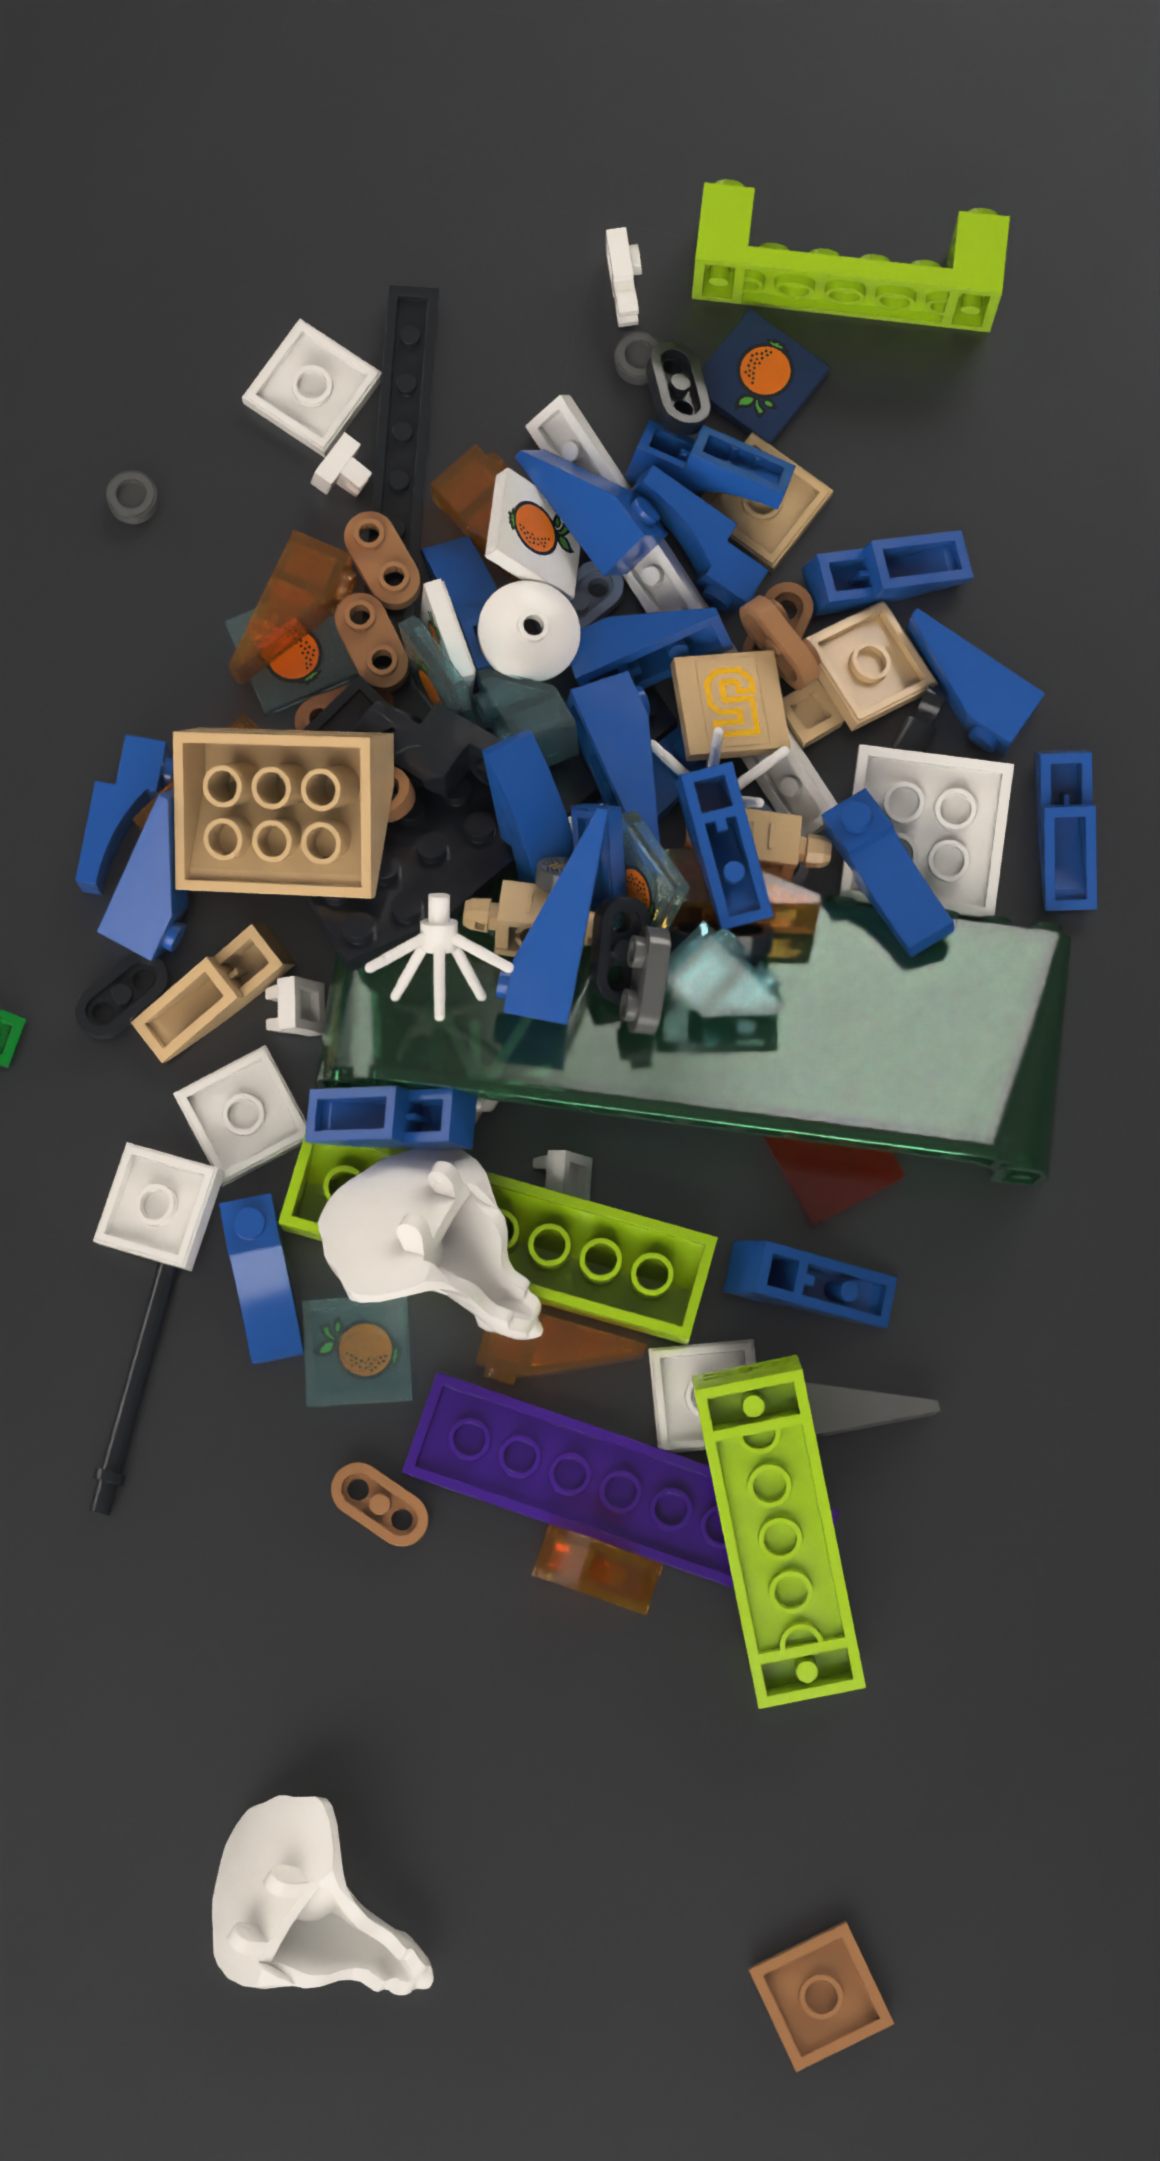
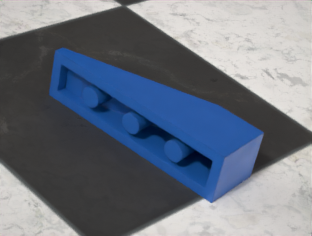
[564,671,662,891]
[496,806,609,1025]

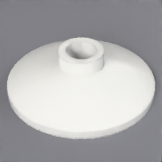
[477,580,581,683]

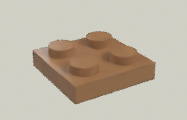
[748,1921,894,2072]

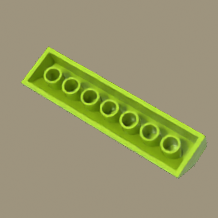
[278,1132,718,1345]

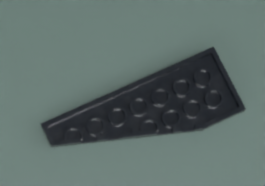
[305,685,677,973]

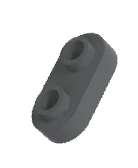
[619,926,671,1035]

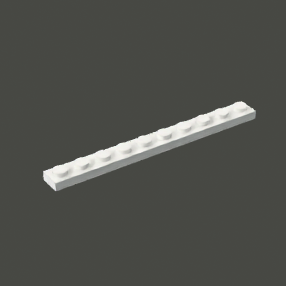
[525,395,838,837]

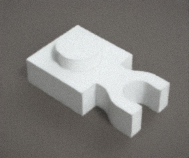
[605,227,642,327]

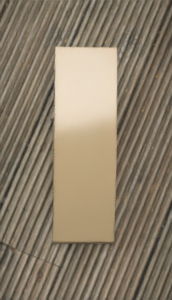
[131,924,297,1063]

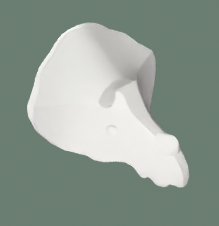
[318,1149,544,1340]
[212,1795,434,1995]

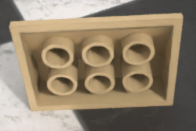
[173,727,394,899]

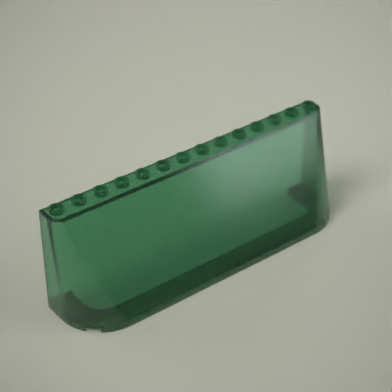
[315,866,1072,1188]

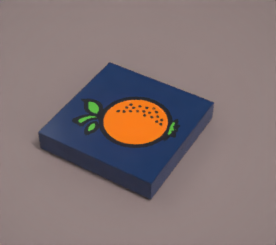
[701,309,830,446]

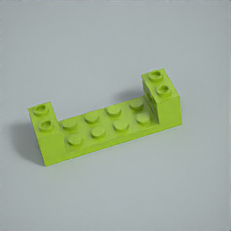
[692,179,1010,332]
[692,1355,866,1709]

